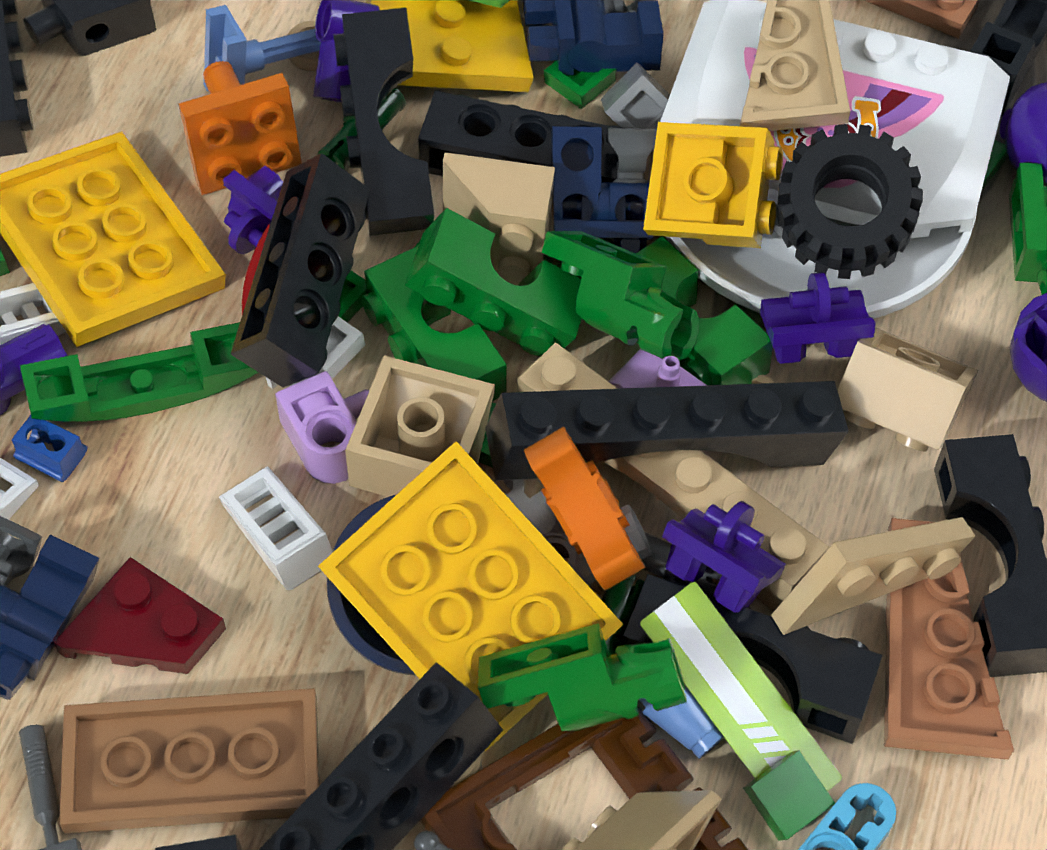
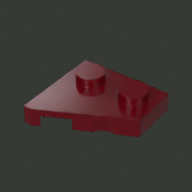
[54,557,226,674]

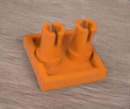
[178,61,302,195]

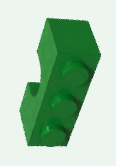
[404,208,582,356]
[636,236,773,385]
[361,246,507,401]

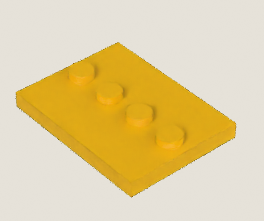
[365,0,533,92]
[0,131,226,347]
[318,441,623,752]

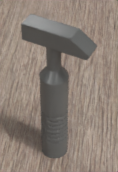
[19,725,82,850]

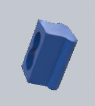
[12,415,88,482]

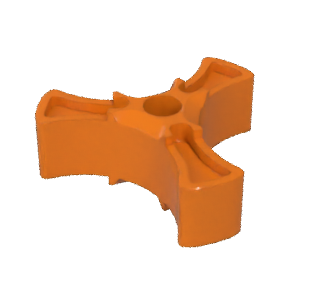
[524,426,646,591]

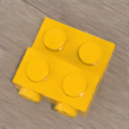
[643,122,783,248]

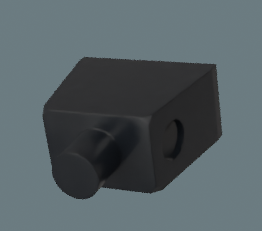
[23,0,156,56]

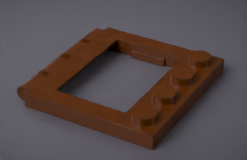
[420,706,749,850]

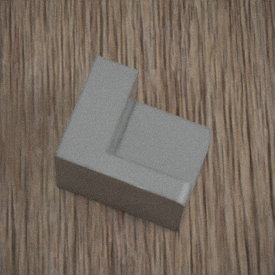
[601,62,670,129]

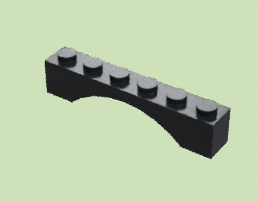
[485,381,849,481]

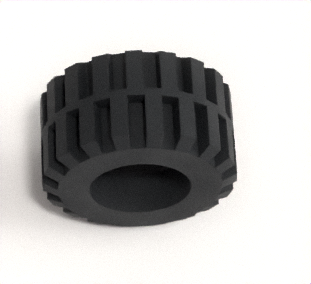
[777,124,923,279]

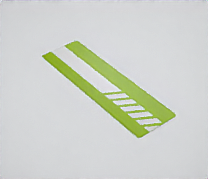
[640,582,842,792]

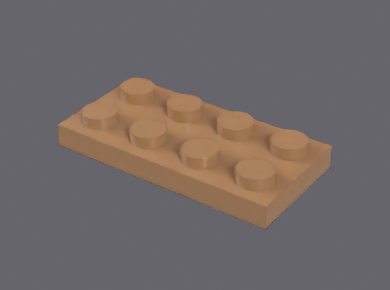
[59,688,319,834]

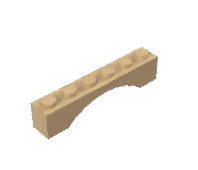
[517,342,829,612]

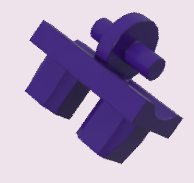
[223,166,283,255]
[760,272,876,364]
[661,501,786,612]

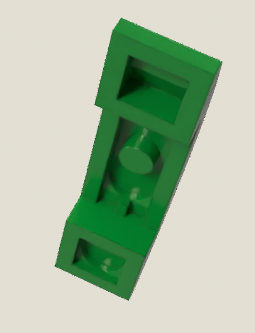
[20,322,259,422]

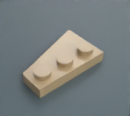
[740,0,850,131]
[771,517,976,635]

